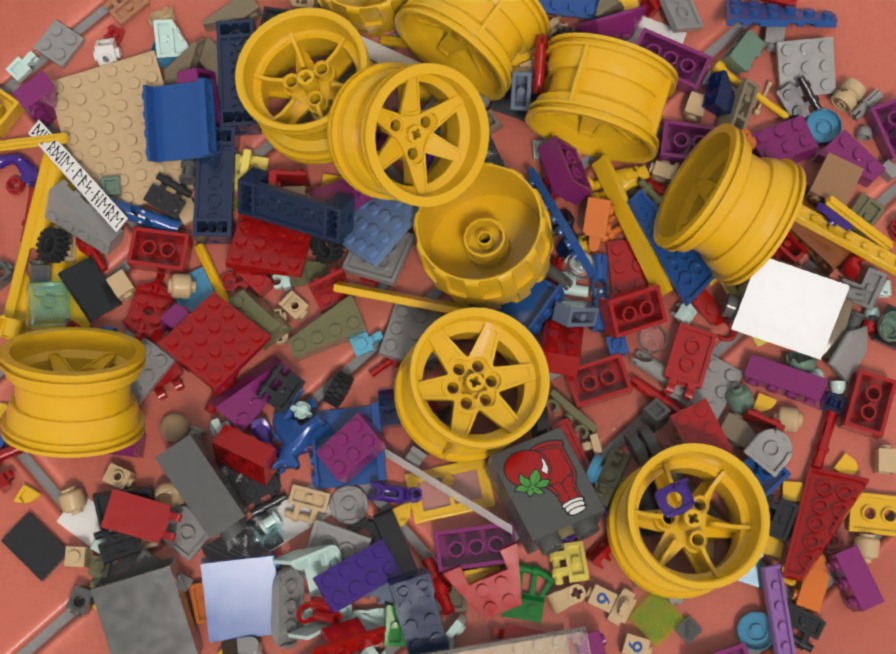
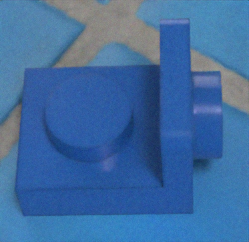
[605,336,629,357]

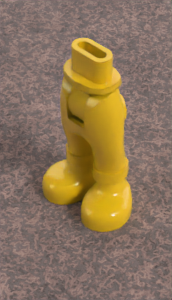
[587,165,650,199]

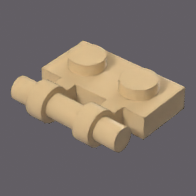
[284,484,331,526]

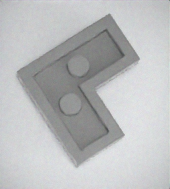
[842,267,888,311]

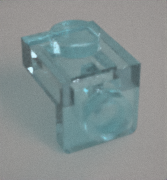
[252,526,284,547]

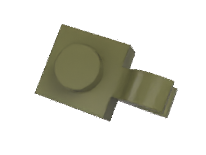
[88,555,112,590]

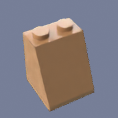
[805,152,864,206]

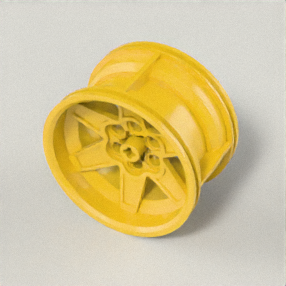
[394,0,550,101]
[525,32,679,163]
[394,307,550,463]

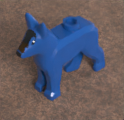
[271,387,331,475]

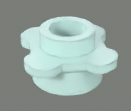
[290,401,313,419]

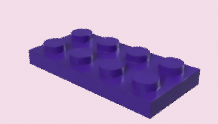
[313,539,402,614]

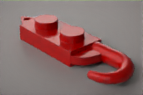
[691,289,738,342]

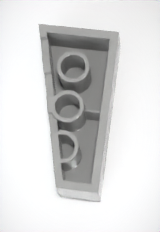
[45,179,123,256]

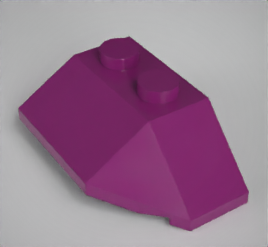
[574,5,647,41]

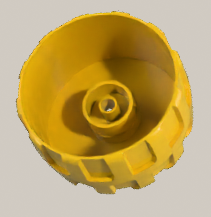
[413,162,553,310]

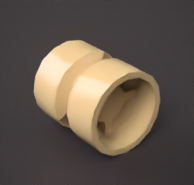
[830,78,866,113]

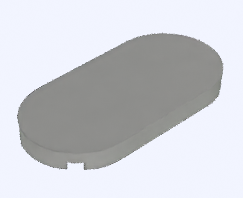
[271,567,304,649]

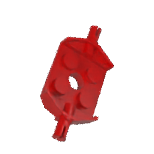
[123,273,174,342]

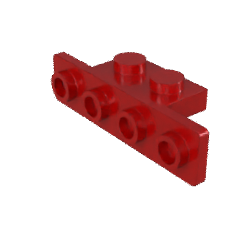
[311,617,386,654]

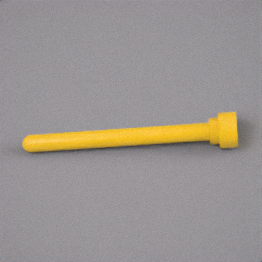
[712,60,789,119]

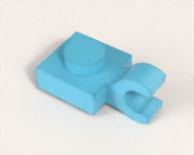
[349,331,384,358]

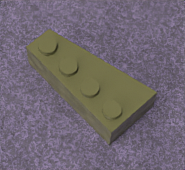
[287,295,368,362]

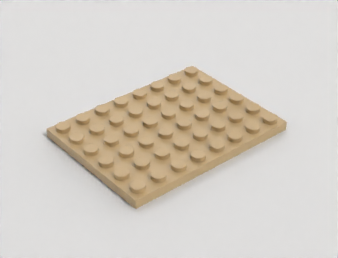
[51,50,195,207]

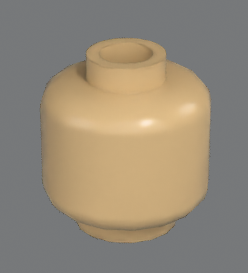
[168,274,196,299]
[774,406,803,432]
[58,485,87,516]
[853,533,880,563]

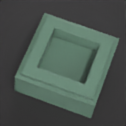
[100,176,122,197]

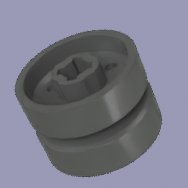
[623,424,662,467]

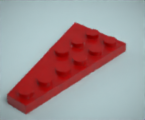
[782,466,869,582]

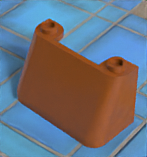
[789,193,852,276]

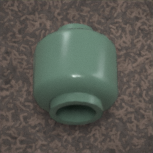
[726,384,754,414]

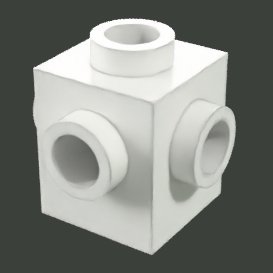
[93,38,122,67]

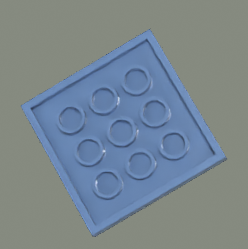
[342,198,419,267]

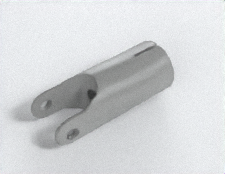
[631,350,668,386]

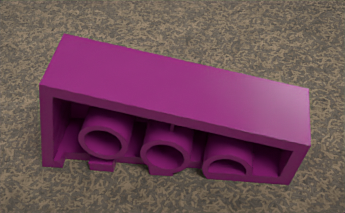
[744,354,828,410]
[209,356,295,431]

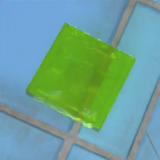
[628,594,685,647]

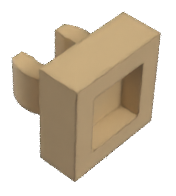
[582,433,604,455]

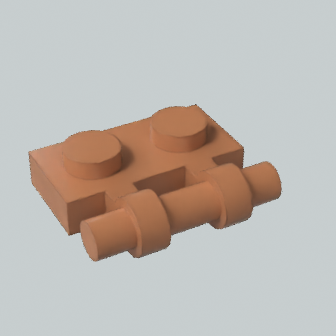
[103,0,150,27]

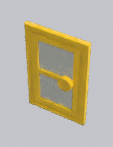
[405,459,496,524]

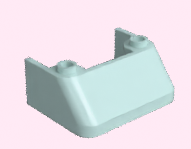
[272,545,353,640]

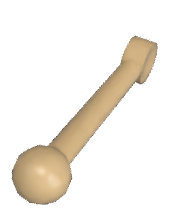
[753,81,772,116]

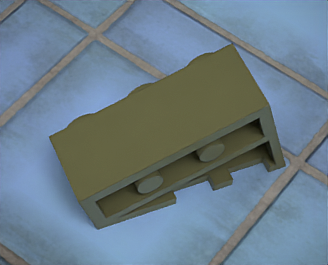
[229,289,293,350]

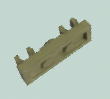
[545,389,598,440]
[594,448,631,508]

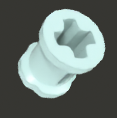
[257,510,283,535]

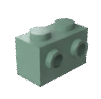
[721,29,766,75]

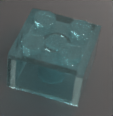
[26,282,71,326]

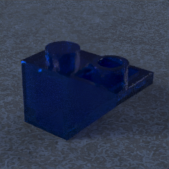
[702,70,735,117]
[378,389,401,429]

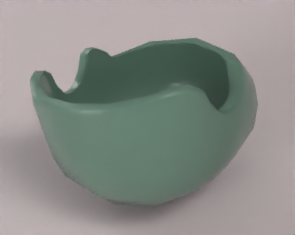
[877,311,896,342]
[786,352,817,373]

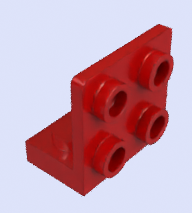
[268,168,311,188]
[308,268,356,313]
[742,409,785,432]

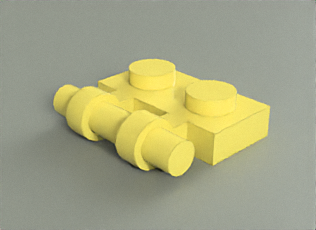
[549,541,589,585]

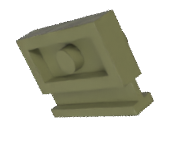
[851,192,886,238]

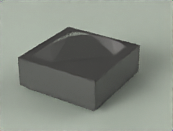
[674,616,703,644]

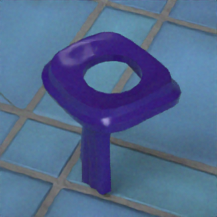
[655,478,695,518]

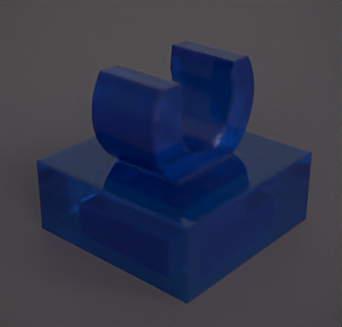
[821,391,847,417]

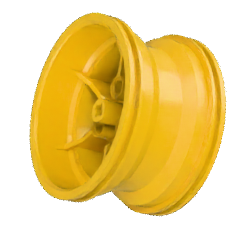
[235,8,386,165]
[327,62,489,207]
[653,123,806,286]
[0,327,146,458]
[607,443,770,599]

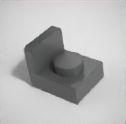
[28,258,51,288]

